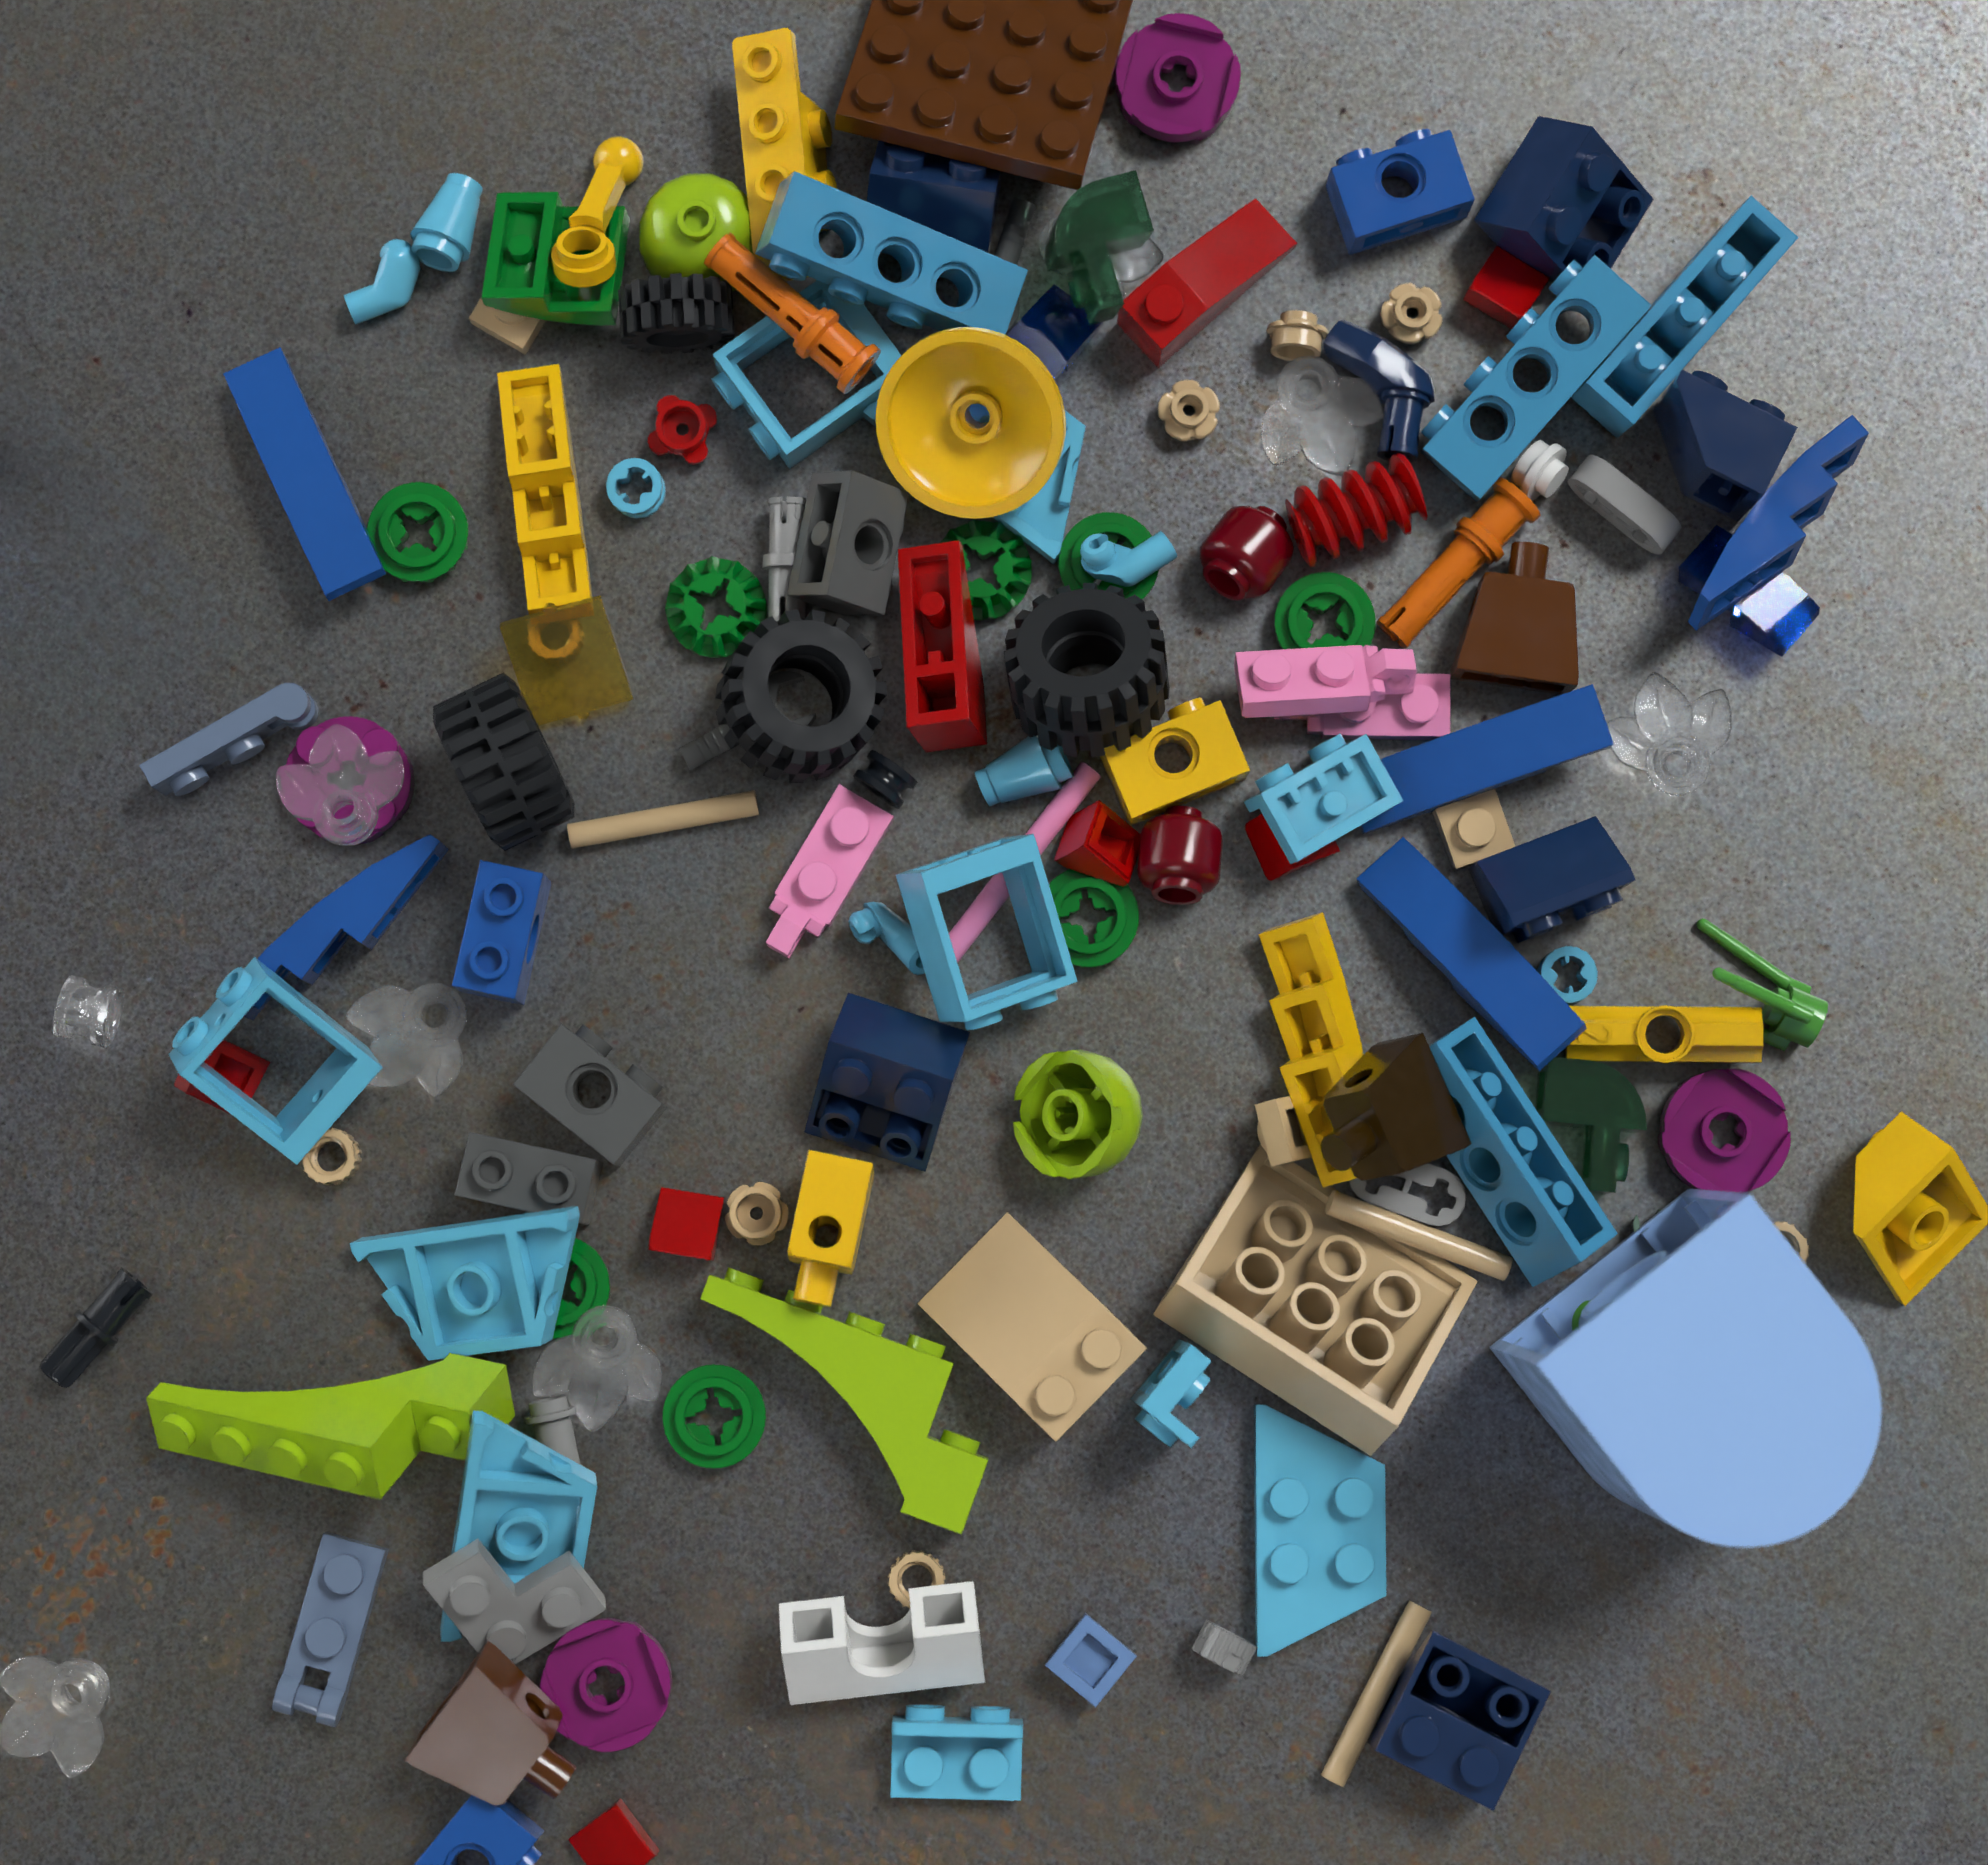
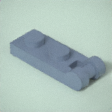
[139,683,319,796]
[272,1532,389,1728]

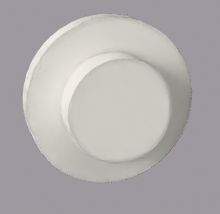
[1511,440,1569,501]

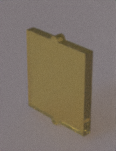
[499,595,633,726]

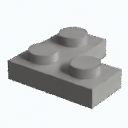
[423,1539,606,1664]

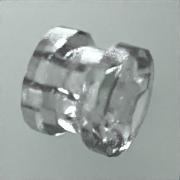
[53,975,125,1049]

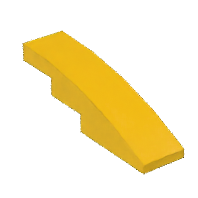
[497,364,595,624]
[1258,912,1364,1187]

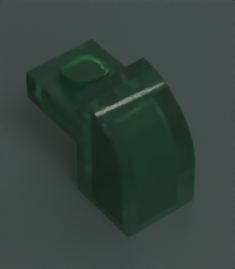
[1045,170,1154,325]
[1535,1057,1647,1195]

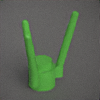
[1697,918,1828,1051]

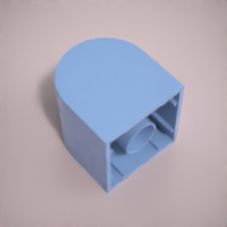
[1489,1188,1882,1548]

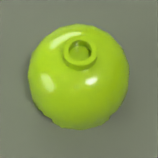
[639,173,753,292]
[1013,1050,1143,1179]

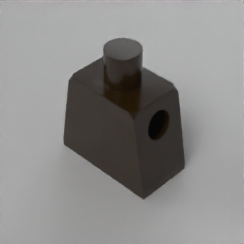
[1321,1033,1472,1181]

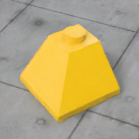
[1853,1112,1988,1306]

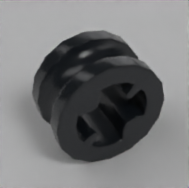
[853,750,917,809]

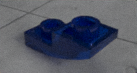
[1007,284,1105,380]
[1678,525,1820,657]

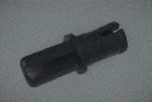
[40,1267,153,1388]

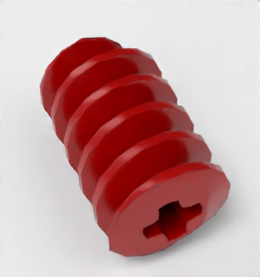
[1285,453,1428,568]

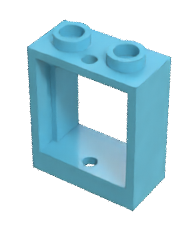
[712,280,901,469]
[896,834,1078,1030]
[168,957,383,1165]

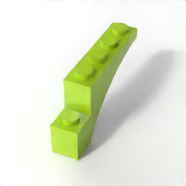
[700,1267,988,1534]
[146,1353,515,1500]

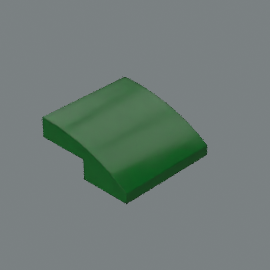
[481,192,630,326]

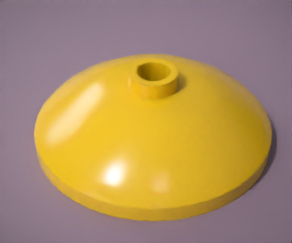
[876,327,1066,519]

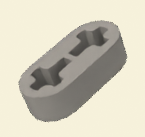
[1568,454,1682,555]
[1346,1163,1466,1227]

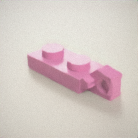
[1234,645,1417,718]
[1274,674,1450,740]
[766,784,894,959]

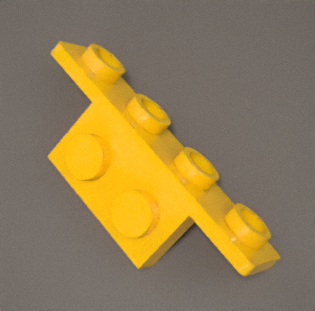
[732,28,838,281]

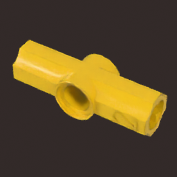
[1565,1005,1763,1063]

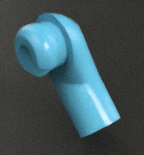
[344,239,420,324]
[1080,531,1178,587]
[848,902,925,975]

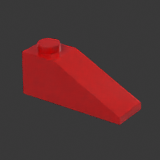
[1117,198,1297,369]
[898,540,987,753]

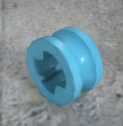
[606,458,666,519]
[1537,946,1598,1005]

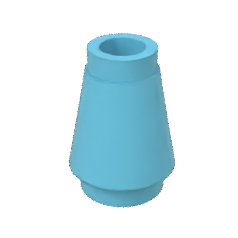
[410,173,483,272]
[975,735,1074,807]

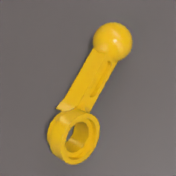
[551,136,643,288]

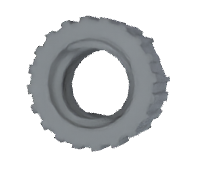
[1192,1620,1257,1676]

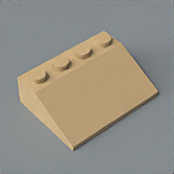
[1153,1144,1478,1456]

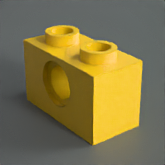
[1100,697,1250,826]

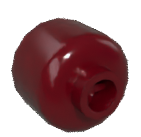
[1200,506,1294,600]
[1137,806,1223,905]

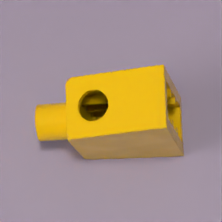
[787,1150,874,1307]

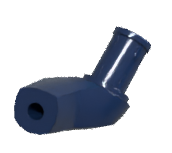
[1323,320,1435,462]

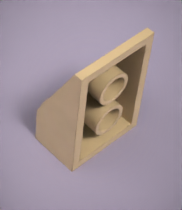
[917,1212,1147,1442]

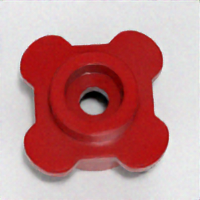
[647,395,717,465]

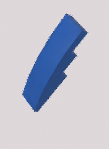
[223,347,386,601]
[1688,415,1869,631]
[1361,684,1614,834]
[243,834,449,1020]
[1356,837,1587,1071]

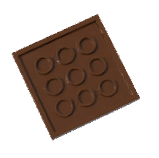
[834,0,1134,191]

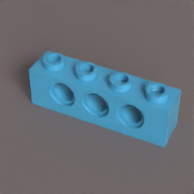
[755,171,1028,335]
[1571,195,1799,438]
[1420,255,1652,502]
[1429,1017,1618,1287]

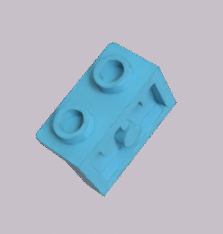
[1244,733,1403,864]
[1130,1339,1212,1448]
[890,1704,1023,1801]

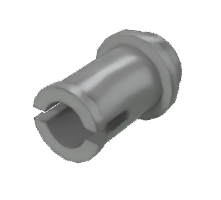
[525,1395,583,1466]

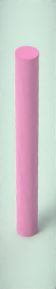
[949,762,1101,963]

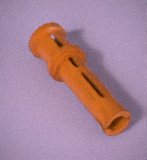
[704,233,881,394]
[1376,477,1541,649]

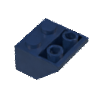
[1474,116,1654,283]
[867,141,1003,253]
[1653,369,1798,522]
[1469,816,1636,944]
[804,993,970,1172]
[1367,1630,1551,1811]

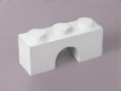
[779,1581,985,1705]

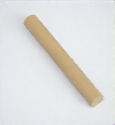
[567,790,759,849]
[1325,1190,1513,1281]
[1321,1600,1432,1787]

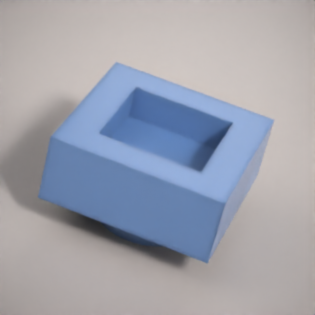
[1045,1612,1137,1707]

